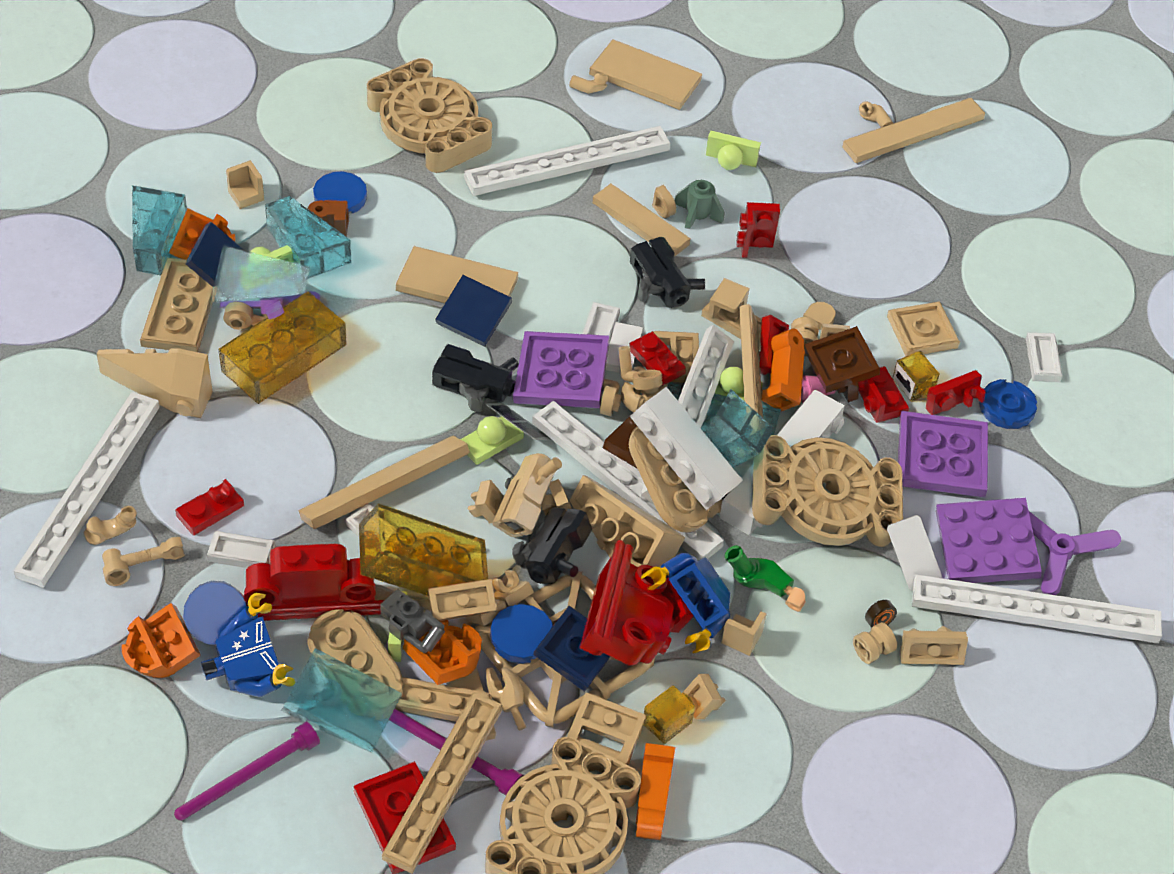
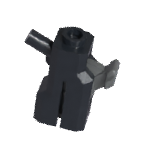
[630,237,705,308]
[432,344,519,412]
[512,507,592,584]

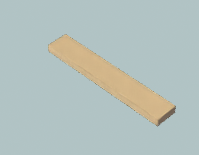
[842,98,985,163]
[739,304,764,456]
[298,435,470,529]
[382,692,503,874]

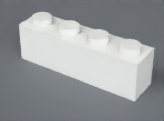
[630,387,743,510]

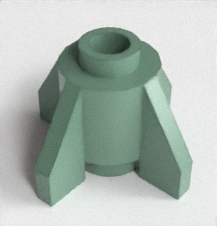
[674,180,725,229]

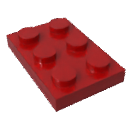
[353,761,456,874]

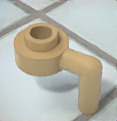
[223,302,273,330]
[618,346,662,394]
[600,379,622,416]

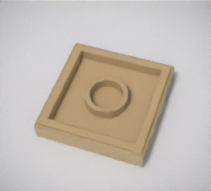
[887,301,960,357]

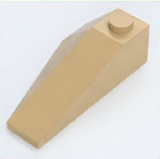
[97,348,213,418]
[569,475,685,568]

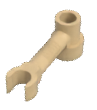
[102,537,185,586]

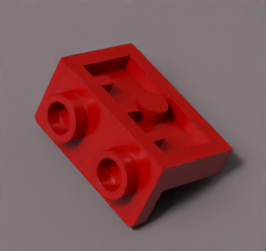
[736,202,780,258]
[858,366,909,423]

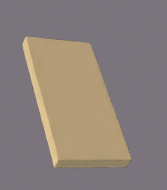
[589,39,702,110]
[396,246,518,303]
[140,257,217,352]

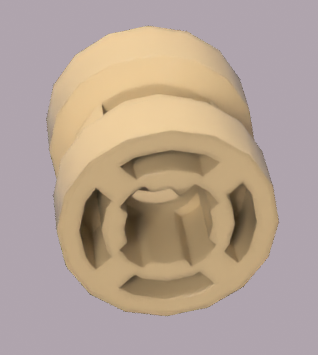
[791,317,819,356]
[853,622,897,664]

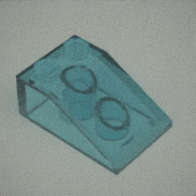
[281,648,402,753]

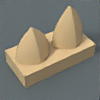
[428,579,497,621]
[900,626,968,665]

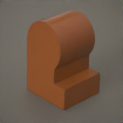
[307,200,349,237]

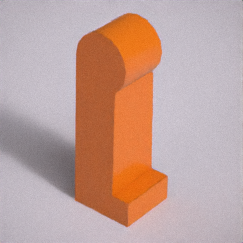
[761,328,805,412]
[635,743,676,840]

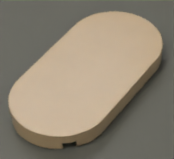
[629,427,711,533]
[307,609,404,718]

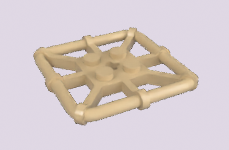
[475,571,655,727]

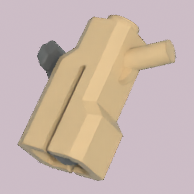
[493,453,562,537]

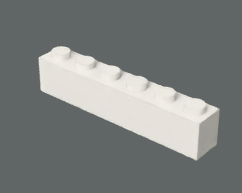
[719,390,845,536]

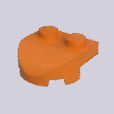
[169,208,235,260]
[121,603,201,678]
[403,620,482,685]

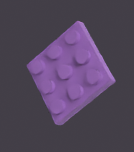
[513,331,610,408]
[898,411,988,497]
[936,498,1042,583]

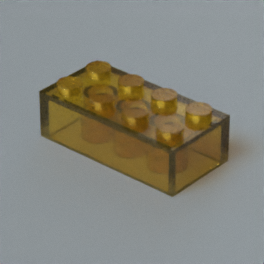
[218,291,347,404]
[359,503,488,596]

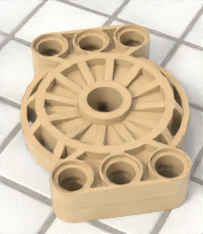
[367,58,492,173]
[752,435,903,547]
[485,737,641,874]

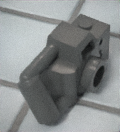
[380,589,445,653]

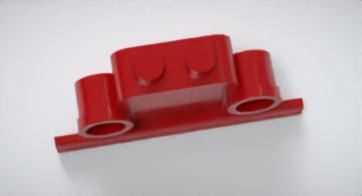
[580,540,675,665]
[244,543,385,621]

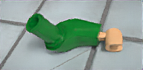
[725,545,806,612]

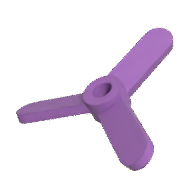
[220,291,320,319]
[1029,511,1121,595]

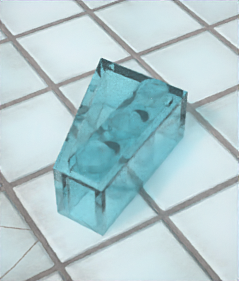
[132,185,187,275]
[265,196,352,281]
[211,245,310,303]
[705,389,774,468]

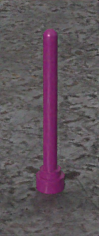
[386,709,524,796]
[174,721,320,821]

